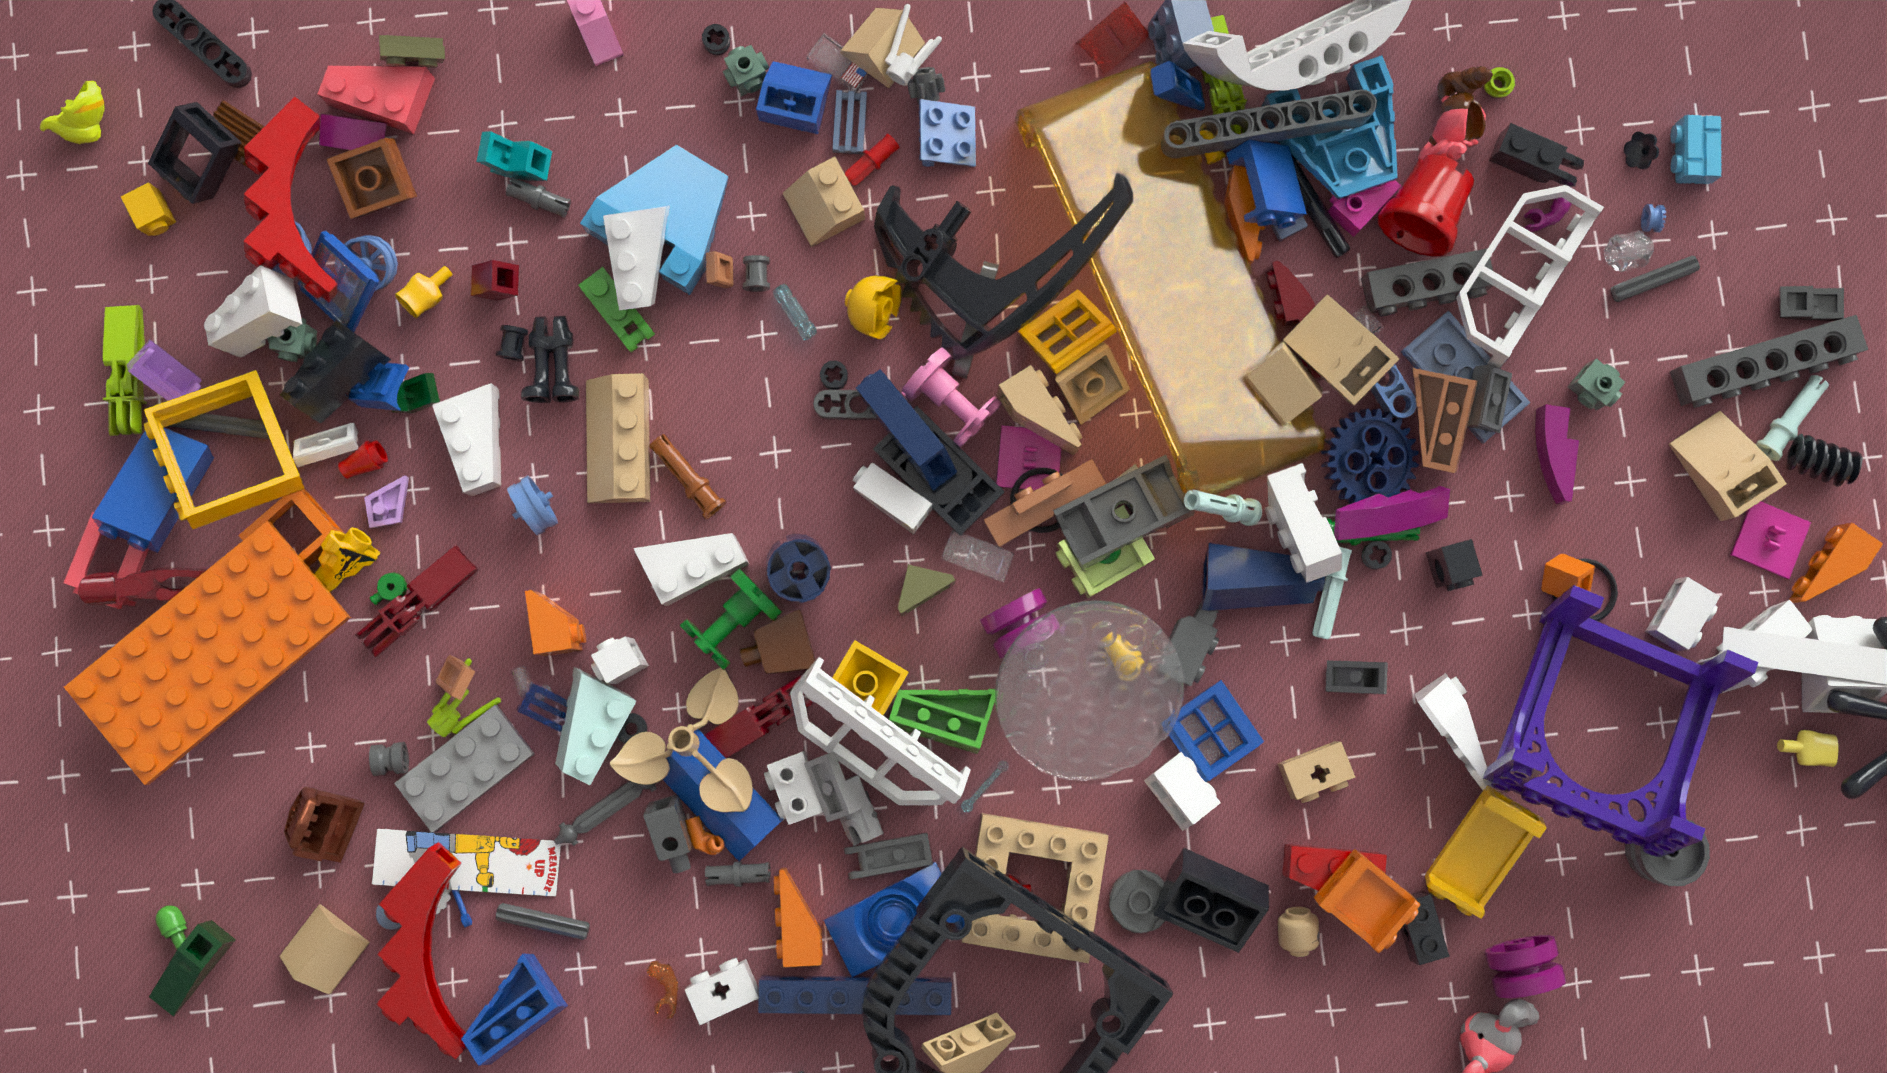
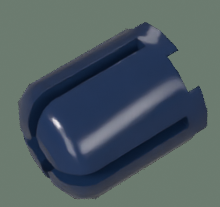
[766,534,831,603]

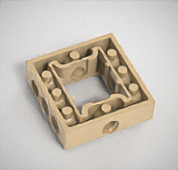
[962,813,1108,963]

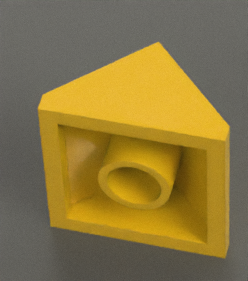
[832,640,909,715]

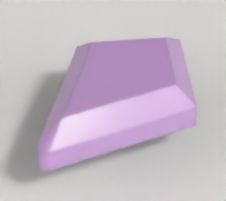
[364,476,409,529]

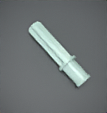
[1312,547,1352,639]

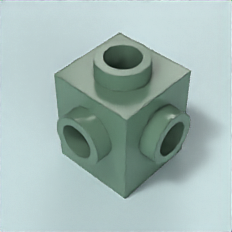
[723,45,769,97]
[267,318,317,362]
[1568,358,1625,410]

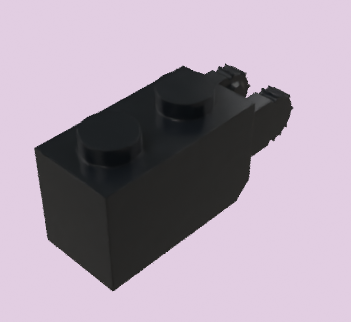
[1489,123,1584,187]

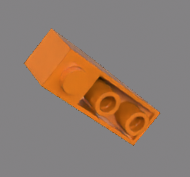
[1224,165,1265,268]
[1789,522,1883,603]
[774,868,823,967]

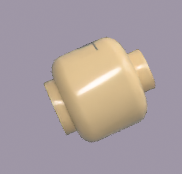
[1278,907,1320,957]

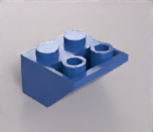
[756,61,832,134]

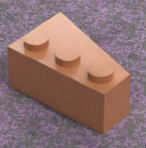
[1413,368,1478,473]

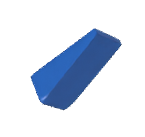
[1151,60,1205,111]

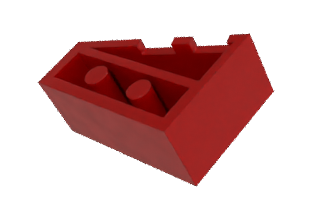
[1282,844,1387,891]

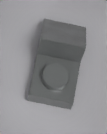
[1326,660,1388,694]

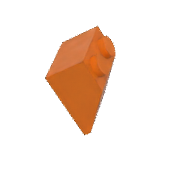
[525,590,586,656]

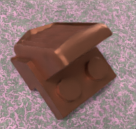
[284,786,365,863]

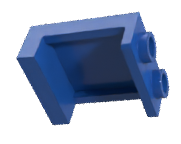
[1226,140,1307,229]

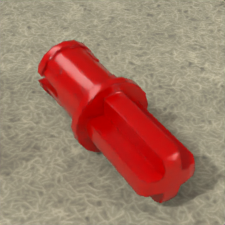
[844,133,900,186]

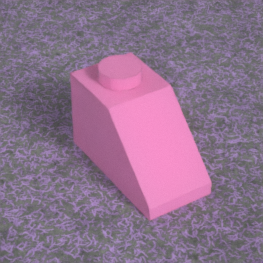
[567,0,624,66]

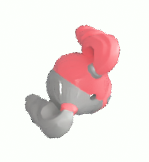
[1459,999,1539,1073]

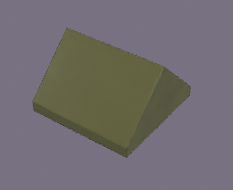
[898,564,955,616]

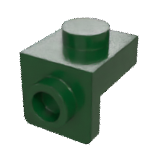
[391,373,440,413]

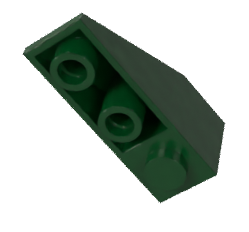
[149,920,236,1017]

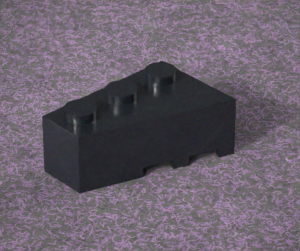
[280,320,391,424]

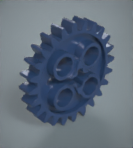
[1321,409,1419,505]

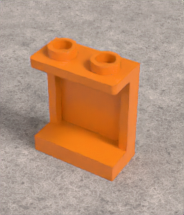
[1314,849,1420,953]

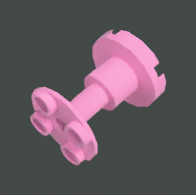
[901,347,1002,447]

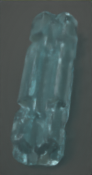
[773,284,817,340]

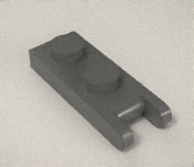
[844,833,933,880]

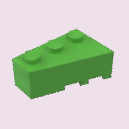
[889,689,998,754]

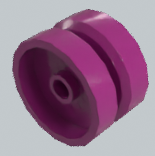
[979,588,1061,659]
[1485,935,1566,998]

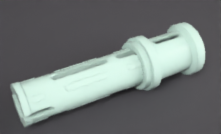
[1755,375,1829,461]
[1184,489,1262,526]

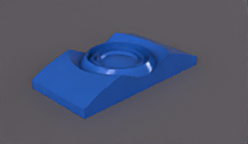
[823,862,961,977]

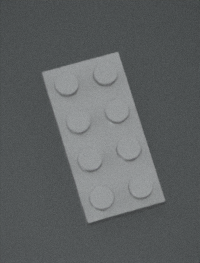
[394,705,535,832]

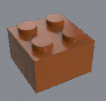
[326,138,417,219]

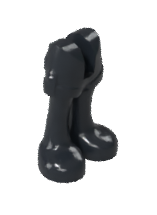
[521,316,580,403]

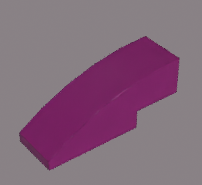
[1535,404,1579,505]

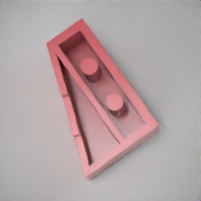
[317,66,435,134]

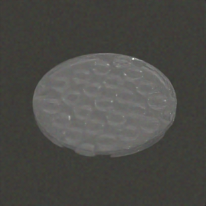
[995,600,1184,781]

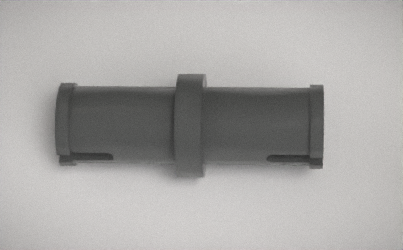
[506,177,571,218]
[705,861,771,887]

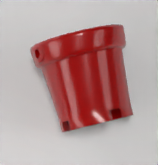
[1378,154,1474,257]

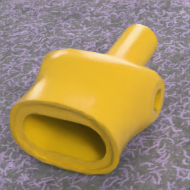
[395,266,453,319]

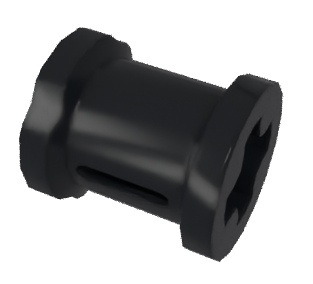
[495,325,529,361]

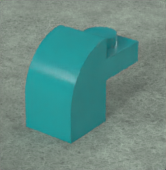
[476,131,552,181]

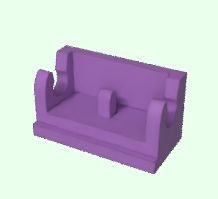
[126,339,202,401]

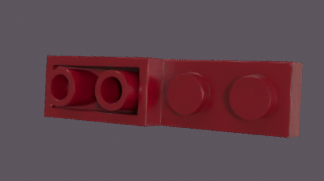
[1266,261,1323,381]

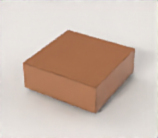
[706,251,734,288]

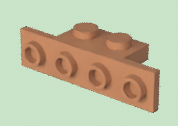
[984,459,1106,547]

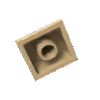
[783,157,865,247]

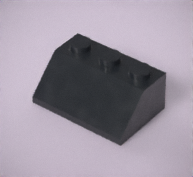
[1154,848,1269,953]

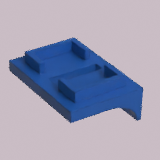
[348,363,410,411]

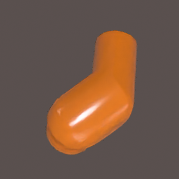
[685,816,724,855]

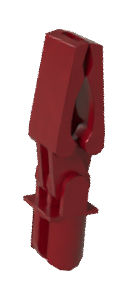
[355,546,478,658]
[78,567,207,605]
[704,672,816,758]

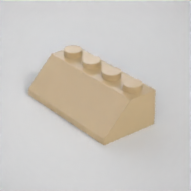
[586,373,650,503]

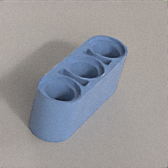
[1370,364,1417,418]

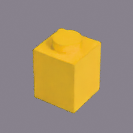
[121,182,176,236]

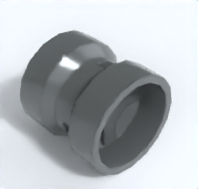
[369,742,409,776]

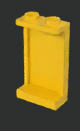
[1425,785,1547,919]

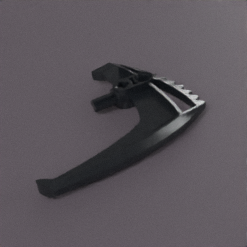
[874,172,1134,360]

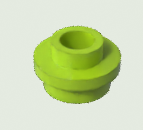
[1484,67,1515,98]

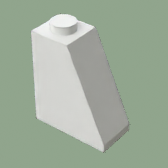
[853,463,932,535]

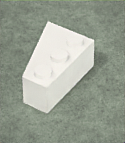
[1697,600,1813,694]

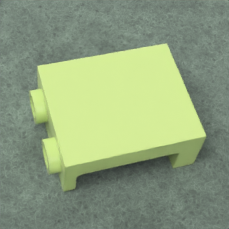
[1055,505,1155,598]

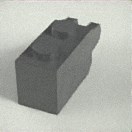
[1154,602,1219,686]

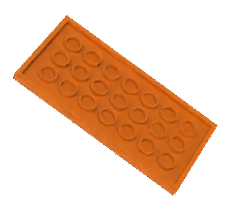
[64,521,351,785]

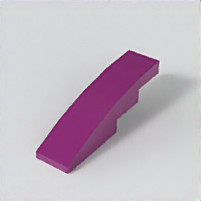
[1334,486,1450,540]

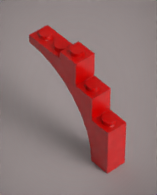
[243,97,338,302]
[376,842,467,1060]

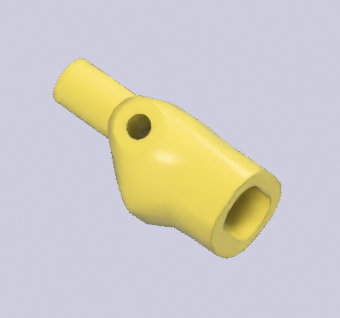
[1777,730,1838,767]

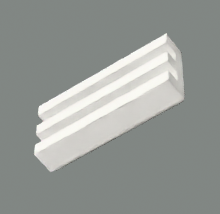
[293,423,358,467]

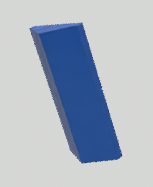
[663,729,783,861]

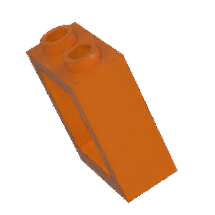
[238,488,344,567]

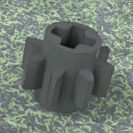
[907,67,946,104]

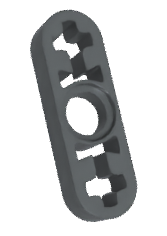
[813,390,877,420]

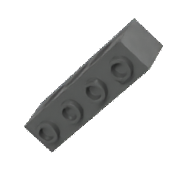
[1361,248,1493,317]

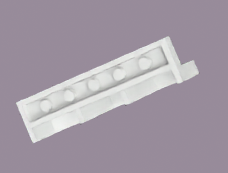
[1456,185,1604,368]
[790,657,971,805]

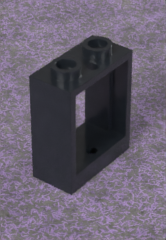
[148,102,242,204]

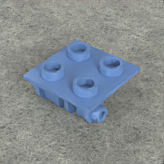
[919,99,976,167]

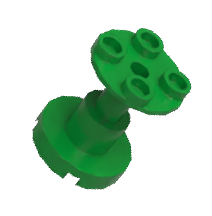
[680,568,782,670]

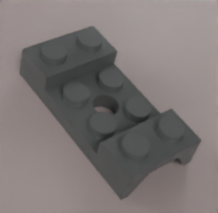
[1053,455,1195,570]

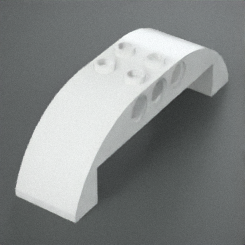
[1183,0,1412,91]

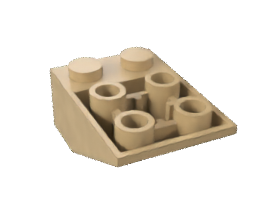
[1283,294,1399,405]
[997,365,1083,455]
[1669,411,1787,521]

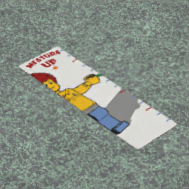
[372,829,561,896]

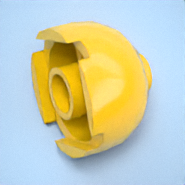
[845,275,901,340]

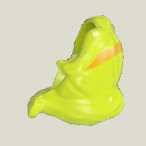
[40,81,105,144]

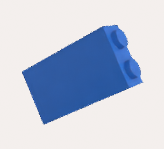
[92,428,214,553]

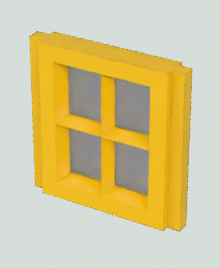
[1018,289,1117,374]

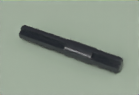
[1291,154,1350,258]

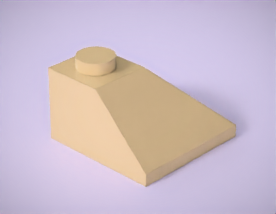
[1055,342,1130,425]

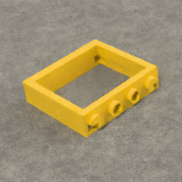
[144,370,305,529]

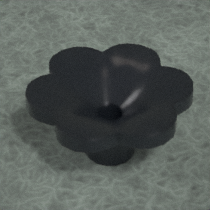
[1623,131,1659,170]

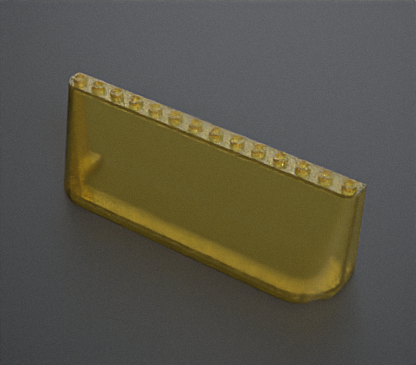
[1015,61,1326,496]

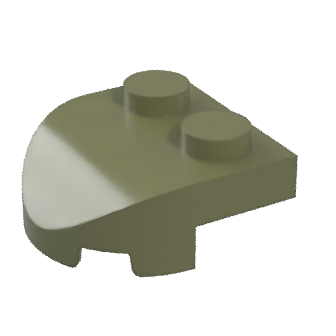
[379,35,445,68]

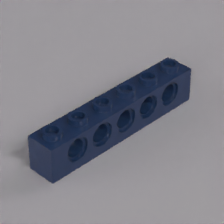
[758,975,952,1015]

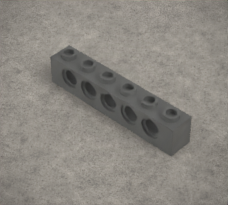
[1670,315,1868,408]

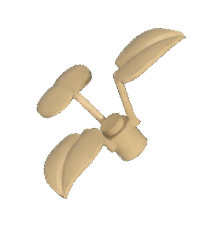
[610,668,753,812]

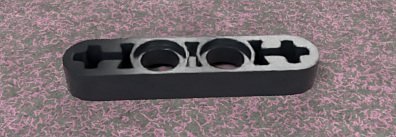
[152,0,252,88]

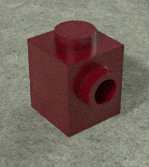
[471,260,519,301]

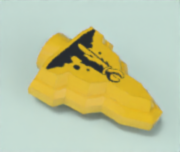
[315,527,380,592]

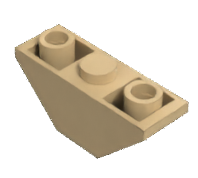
[921,1013,1016,1073]

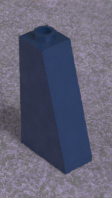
[855,369,957,490]
[1201,543,1325,611]

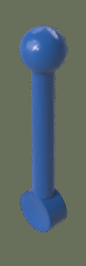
[452,890,472,928]

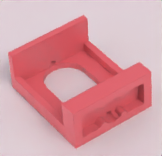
[64,512,149,609]

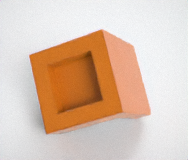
[1541,554,1595,598]

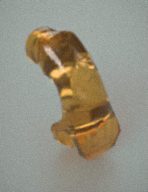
[646,961,679,1019]

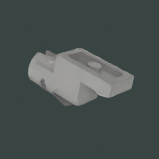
[804,751,883,846]

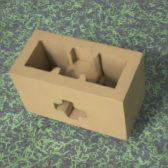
[1277,741,1355,803]

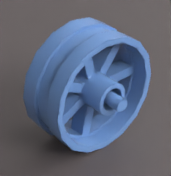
[335,235,398,291]
[507,475,558,535]

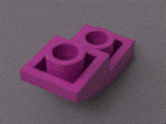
[319,113,386,150]

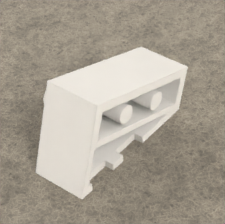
[603,206,670,310]
[204,265,302,357]
[432,383,501,496]
[1265,463,1342,583]
[633,533,749,606]

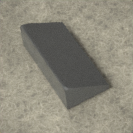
[1467,365,1512,433]

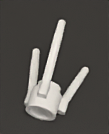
[885,4,942,86]

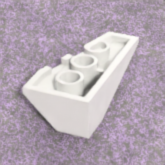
[1415,673,1493,790]

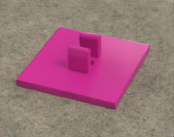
[996,425,1061,490]
[1730,501,1811,579]

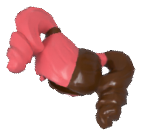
[1418,66,1493,162]

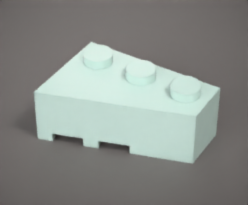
[555,667,636,785]

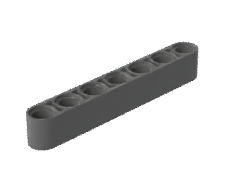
[1161,89,1377,158]

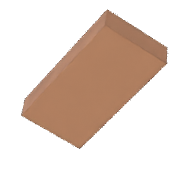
[436,655,475,700]

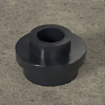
[617,713,647,743]

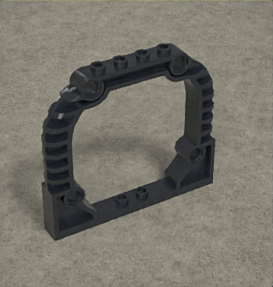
[862,847,1174,1073]

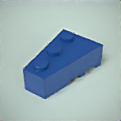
[461,953,568,1066]

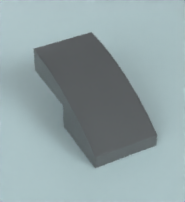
[1779,286,1844,321]

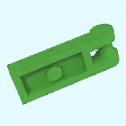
[578,267,655,353]

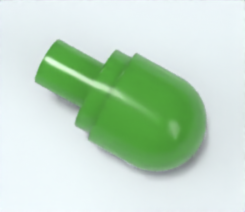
[156,905,187,950]

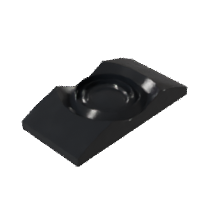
[873,406,1005,536]

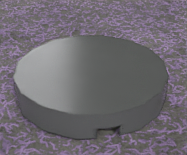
[1109,870,1165,933]

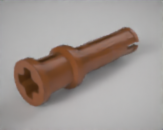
[649,434,727,520]

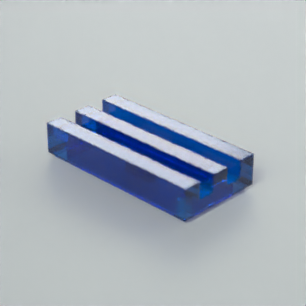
[516,682,568,732]

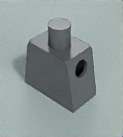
[643,794,692,873]

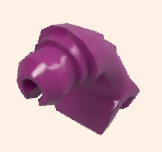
[1524,197,1572,232]

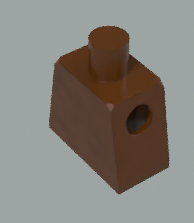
[740,609,816,674]

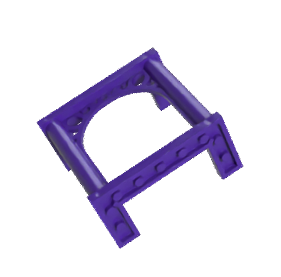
[1483,585,1759,857]

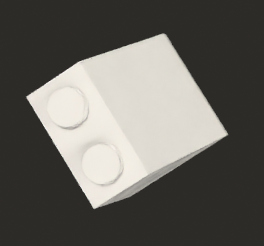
[1802,615,1887,713]

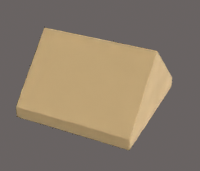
[840,8,925,88]
[1243,341,1323,426]
[279,904,370,994]

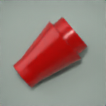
[338,440,388,479]

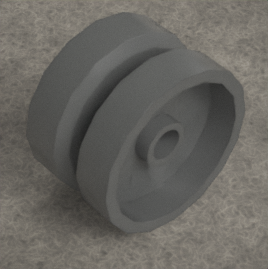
[1625,817,1710,886]

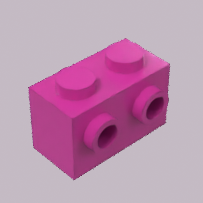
[1328,180,1401,237]

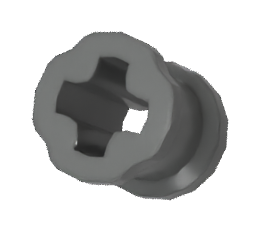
[743,255,770,292]

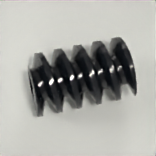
[1786,434,1863,487]

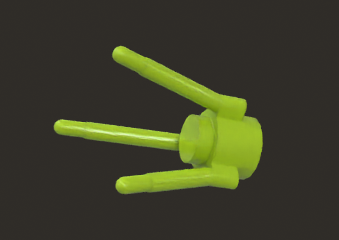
[427,658,501,737]

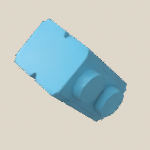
[1670,115,1721,184]

